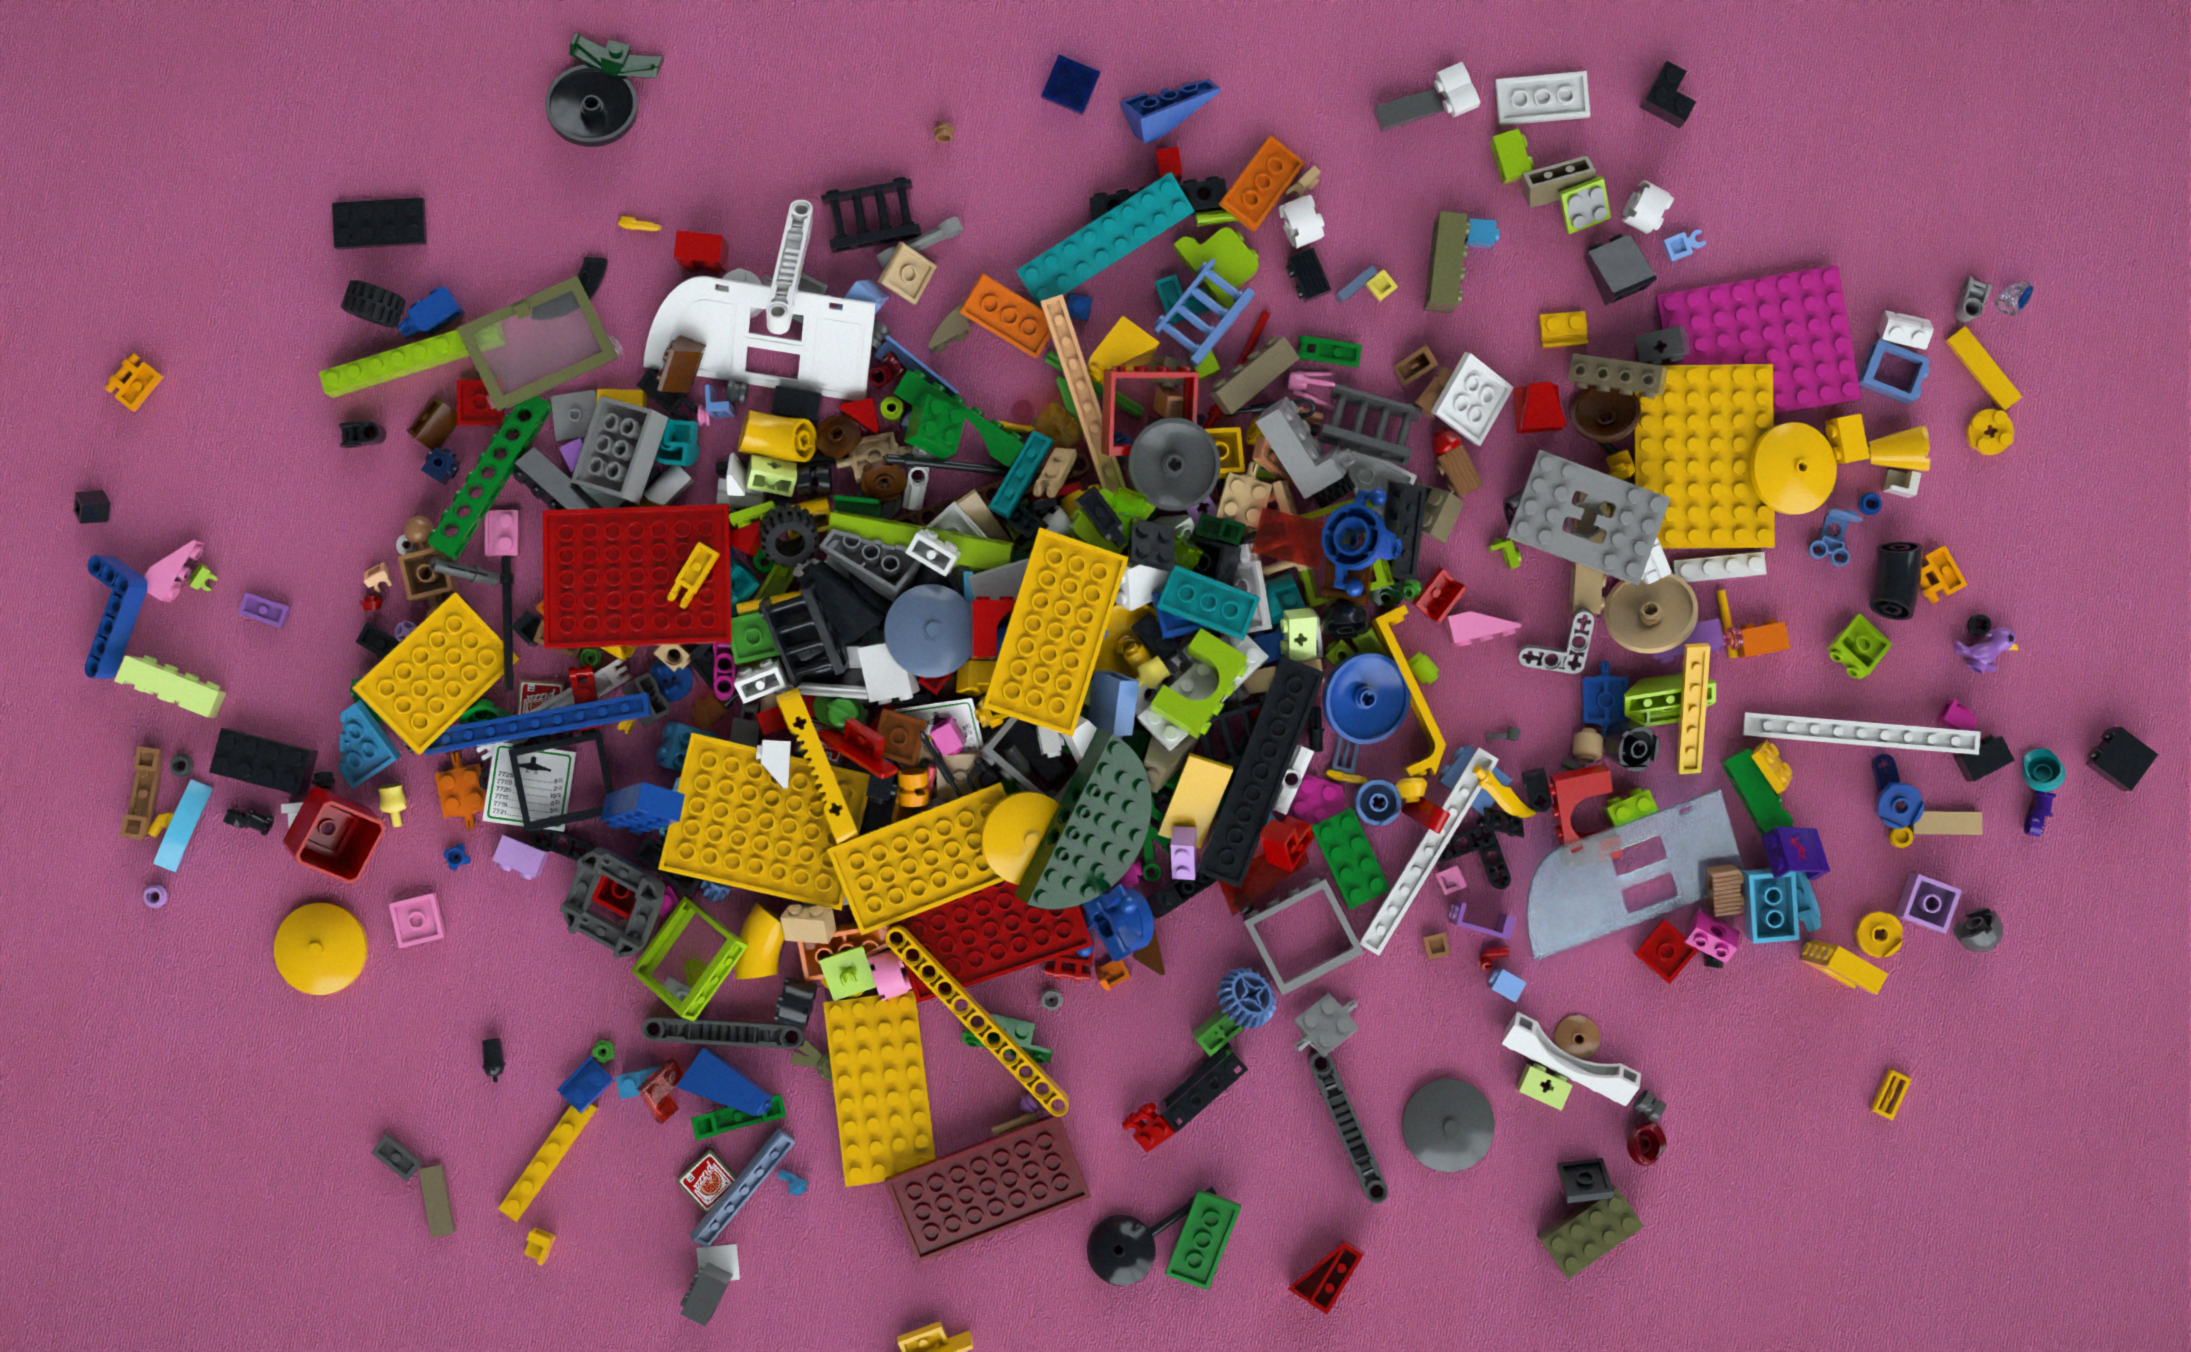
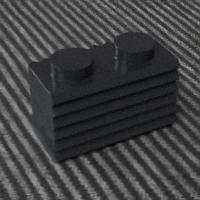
[1285,248,1331,303]

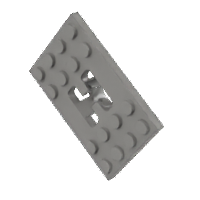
[1506,450,1671,586]

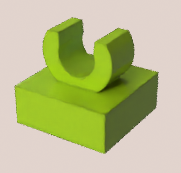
[187,562,218,591]

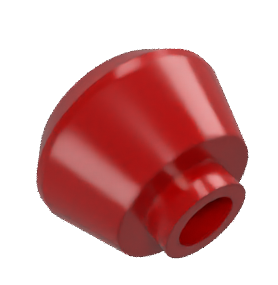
[1431,428,1462,456]

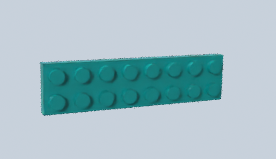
[1016,172,1195,309]

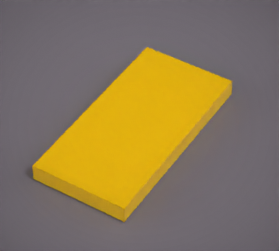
[1158,753,1233,849]

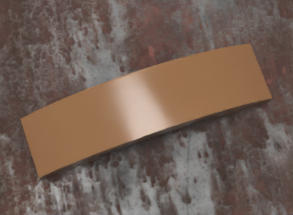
[120,746,162,840]

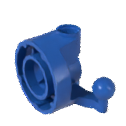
[1321,488,1402,597]
[1076,884,1154,962]

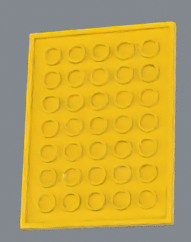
[1633,364,1775,549]
[658,733,870,911]

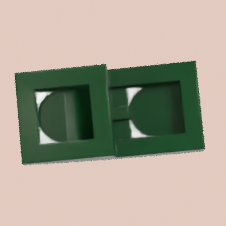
[1195,513,1246,547]

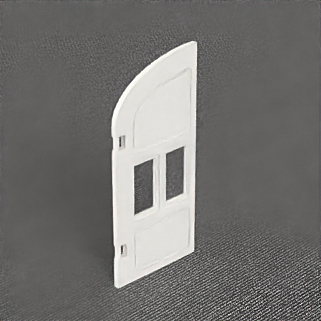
[643,276,876,401]

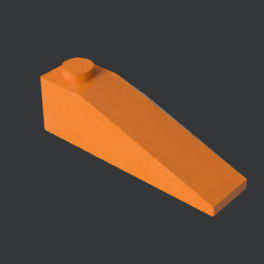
[798,923,892,981]

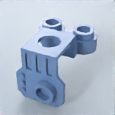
[1807,508,1863,567]

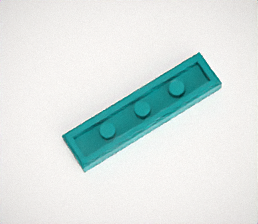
[988,430,1054,519]

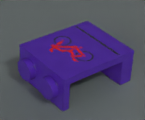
[1761,827,1830,880]

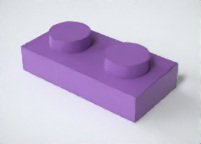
[238,592,291,629]

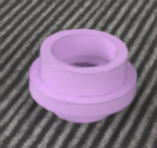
[143,885,168,908]

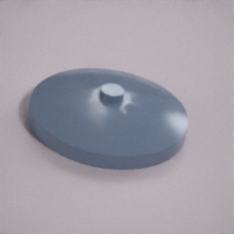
[884,584,970,678]

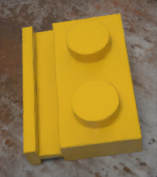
[1539,311,1588,349]

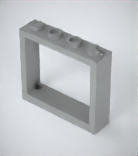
[979,717,1077,803]
[1243,877,1364,996]

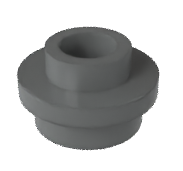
[170,754,194,777]

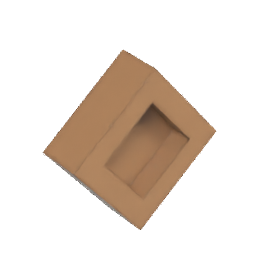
[1422,932,1451,960]

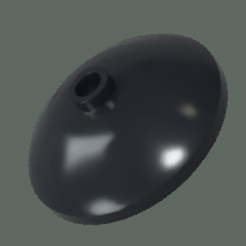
[1087,1215,1156,1286]

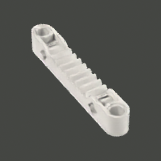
[766,200,813,334]

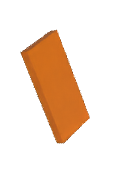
[1218,135,1305,232]
[958,273,1051,359]

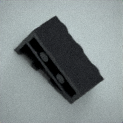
[632,837,703,898]

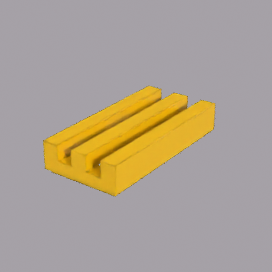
[1869,1068,1912,1121]

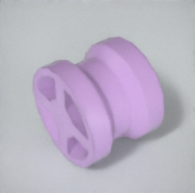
[394,621,418,642]

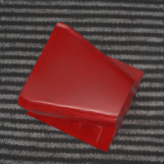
[1513,382,1566,434]

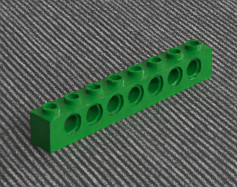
[428,396,552,562]

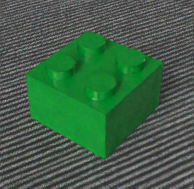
[904,393,966,460]

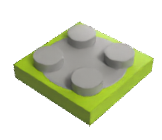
[1558,176,1611,234]

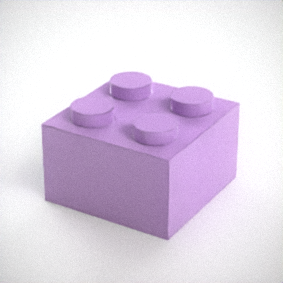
[1894,873,1962,934]

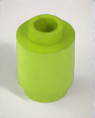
[880,397,905,422]
[1407,651,1440,685]

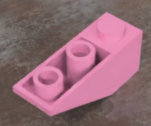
[144,540,205,602]
[1445,611,1521,647]

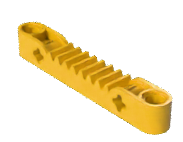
[775,688,859,845]

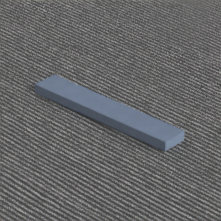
[689,1128,797,1248]

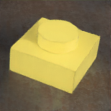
[1365,269,1398,302]

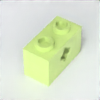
[746,454,797,497]
[1280,608,1317,661]
[1515,1062,1573,1111]

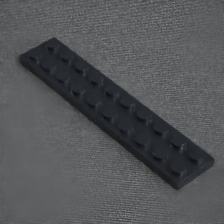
[1197,655,1325,888]

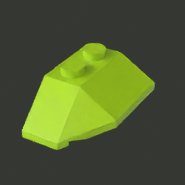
[1624,673,1716,727]

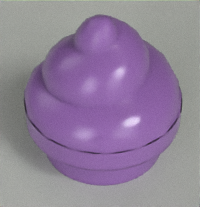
[1019,1090,1042,1113]

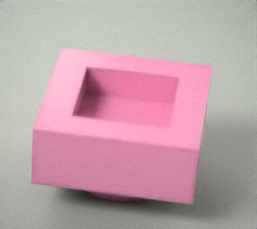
[1435,865,1467,895]

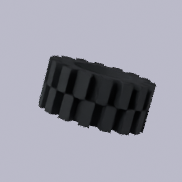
[1312,472,1356,509]

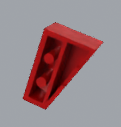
[1288,1240,1365,1315]

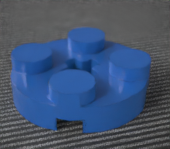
[1875,782,1924,829]

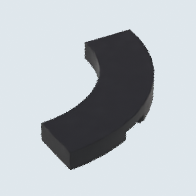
[531,257,608,321]

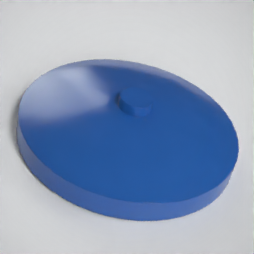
[1322,652,1411,744]

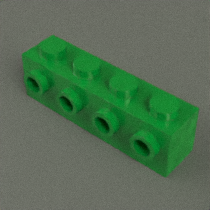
[1720,748,1794,836]

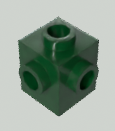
[1369,577,1405,610]

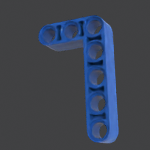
[84,555,148,679]

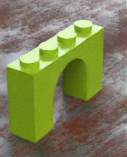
[1150,628,1249,739]

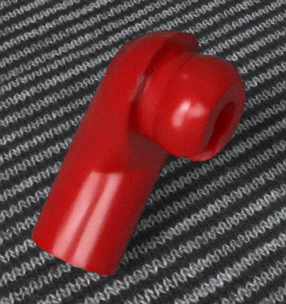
[1478,946,1509,971]

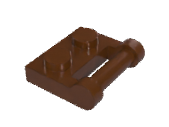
[1321,557,1374,605]

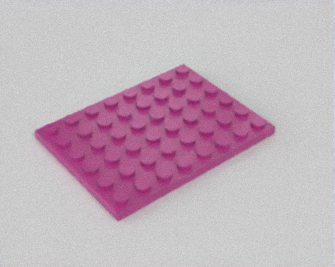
[1655,265,1861,414]

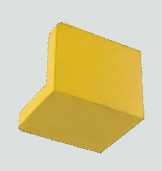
[524,1227,556,1265]

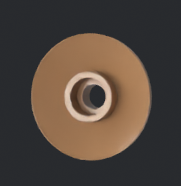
[1554,1015,1600,1060]

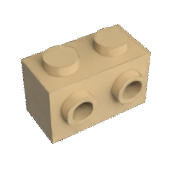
[780,904,836,944]

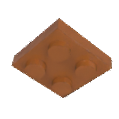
[877,708,929,766]

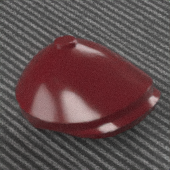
[1627,1122,1667,1166]

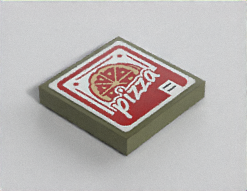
[676,1148,737,1214]

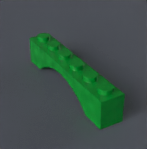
[894,368,1025,468]

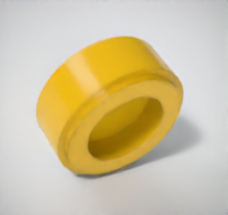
[1888,826,1913,848]

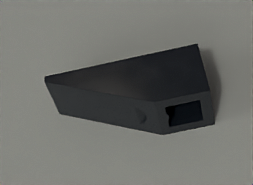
[1145,865,1218,919]

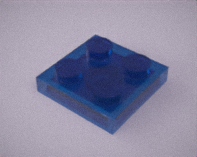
[1041,55,1101,115]

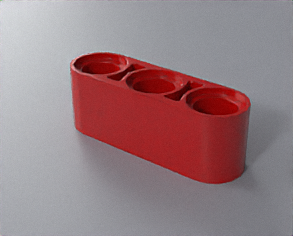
[1401,797,1450,834]

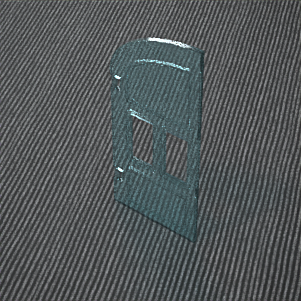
[1527,788,1744,961]

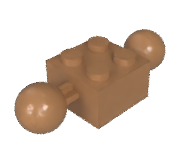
[398,515,460,619]

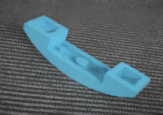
[153,779,213,872]

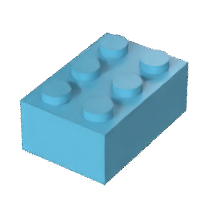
[1742,868,1800,944]

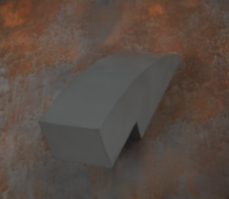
[1373,89,1444,133]

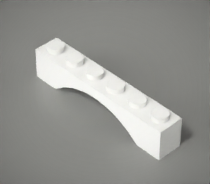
[1502,1012,1641,1106]

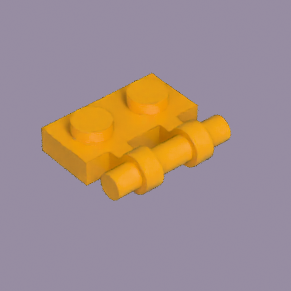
[104,353,164,412]
[1920,545,1968,604]

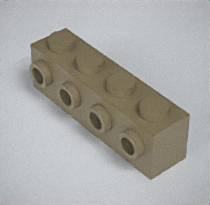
[1208,336,1300,414]
[1568,353,1668,399]

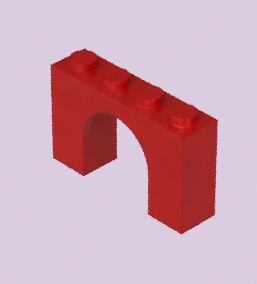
[970,596,1016,659]
[1548,764,1622,868]

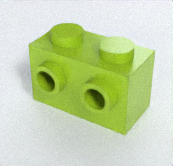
[1601,787,1658,829]

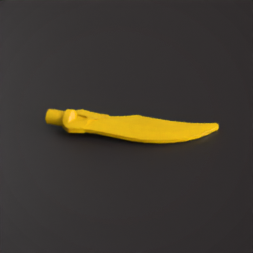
[1473,765,1536,818]

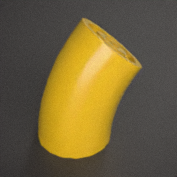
[737,410,817,462]
[735,901,785,979]

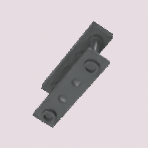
[1318,384,1422,466]

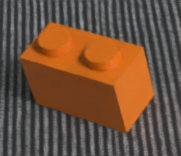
[1734,618,1790,658]

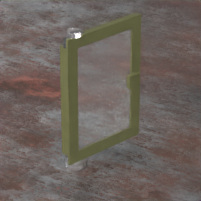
[456,275,624,412]

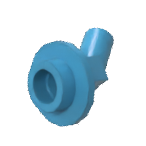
[778,1169,809,1197]

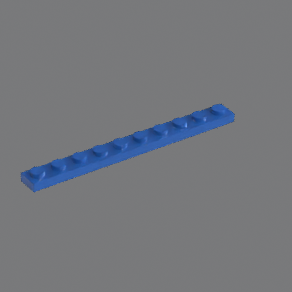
[424,692,651,755]

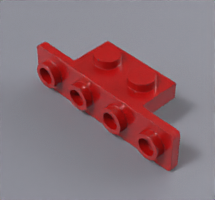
[818,718,898,779]

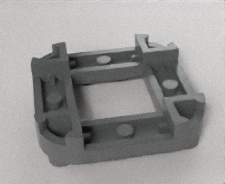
[560,847,665,958]

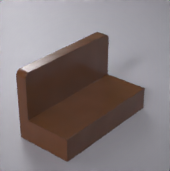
[407,395,457,450]

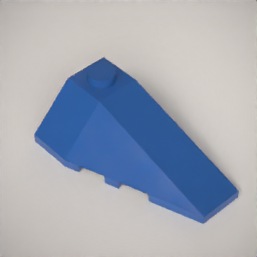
[1120,79,1221,143]

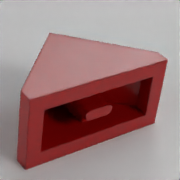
[838,398,881,435]
[730,520,762,557]

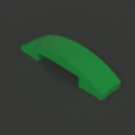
[691,1094,787,1141]

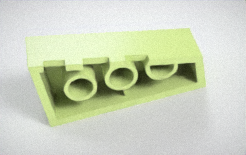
[114,655,226,718]

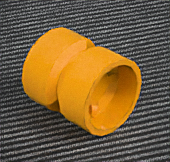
[898,768,929,807]

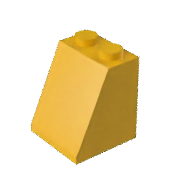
[1087,316,1160,385]

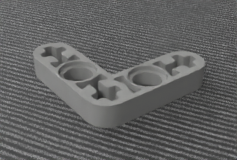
[1518,608,1594,674]

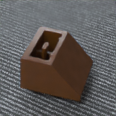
[656,335,706,393]

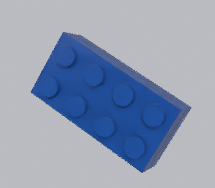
[600,782,685,835]

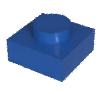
[1067,294,1092,322]

